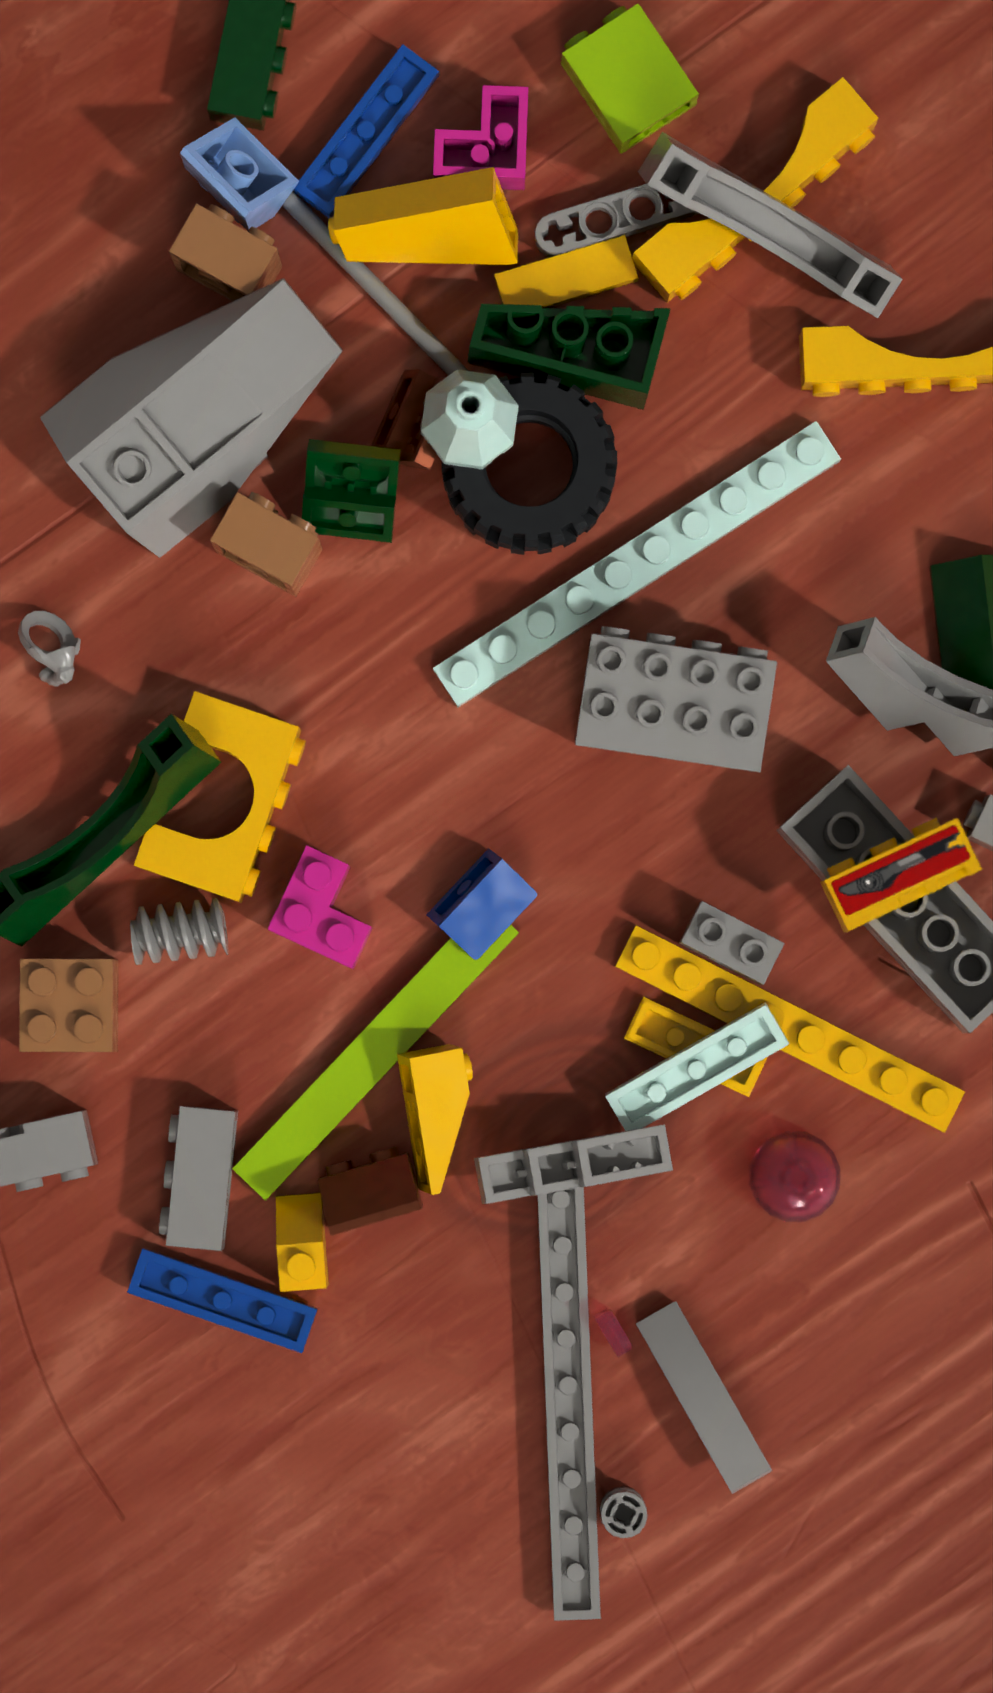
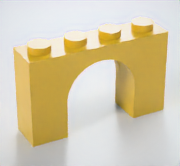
[134,691,306,903]

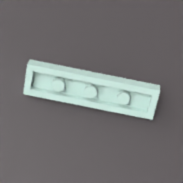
[605,1002,789,1131]

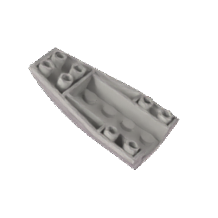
[40,278,343,558]

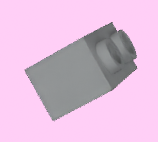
[678,901,785,985]

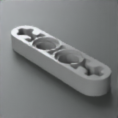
[535,184,698,257]

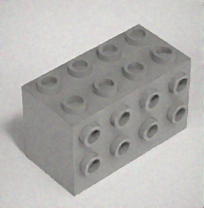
[575,626,777,773]

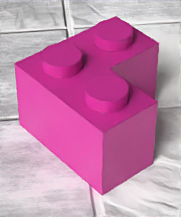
[433,85,528,190]
[267,845,373,970]

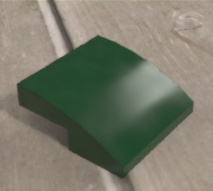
[302,439,401,543]

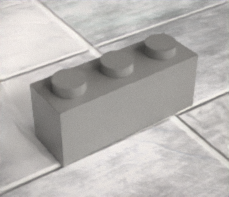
[159,1106,238,1251]

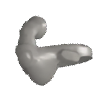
[18,611,81,687]

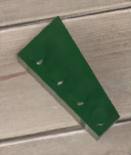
[467,304,671,410]

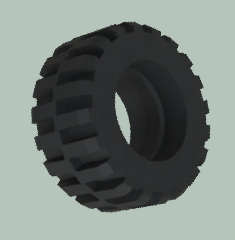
[442,372,617,555]

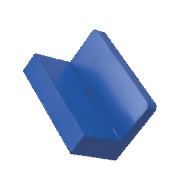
[426,848,537,960]

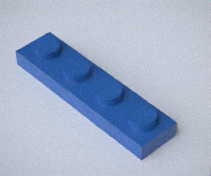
[293,44,439,218]
[127,1248,318,1353]

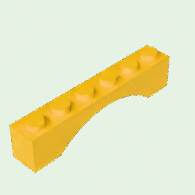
[633,77,879,303]
[799,326,993,397]

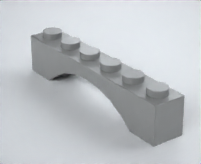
[638,132,903,318]

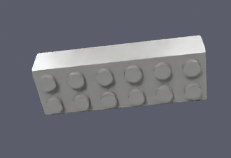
[776,765,993,1034]

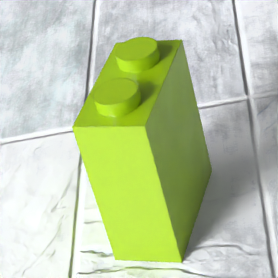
[561,3,699,154]

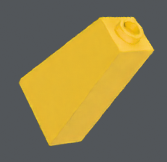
[328,167,518,265]

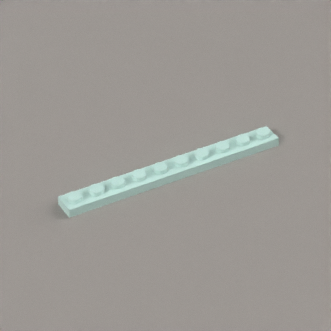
[433,421,841,708]

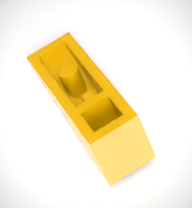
[397,1044,473,1195]

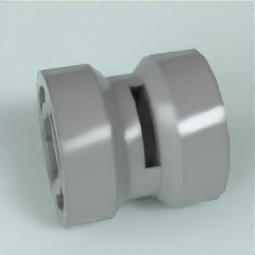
[600,1486,647,1538]

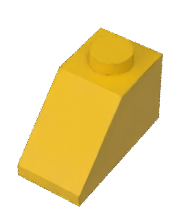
[276,1193,329,1292]

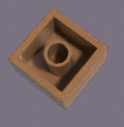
[169,203,282,301]
[210,492,323,597]
[19,959,118,1052]

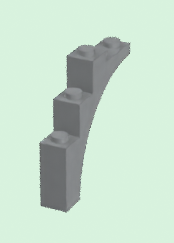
[826,617,993,756]

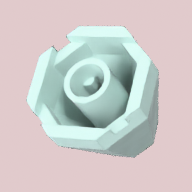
[421,369,519,469]

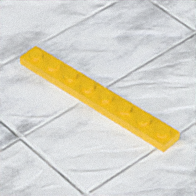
[615,926,965,1133]

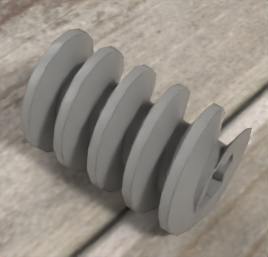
[130,898,229,965]

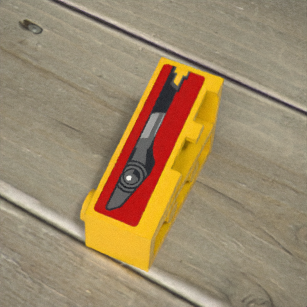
[820,817,982,933]

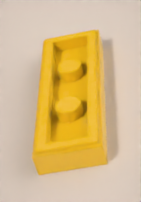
[494,235,638,308]
[624,997,768,1097]

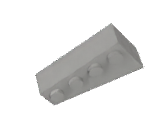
[0,1110,98,1192]

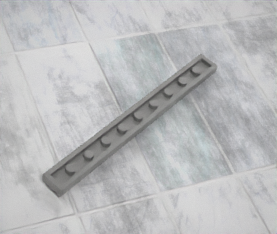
[537,1187,601,1621]

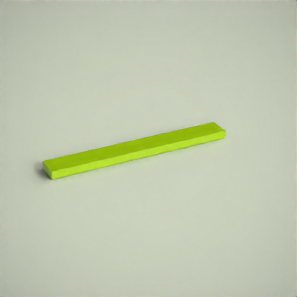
[232,925,519,1201]

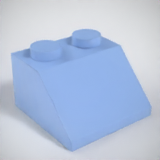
[180,117,299,231]

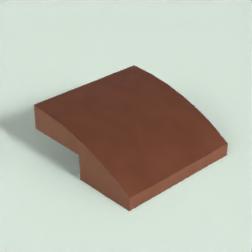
[371,369,446,469]

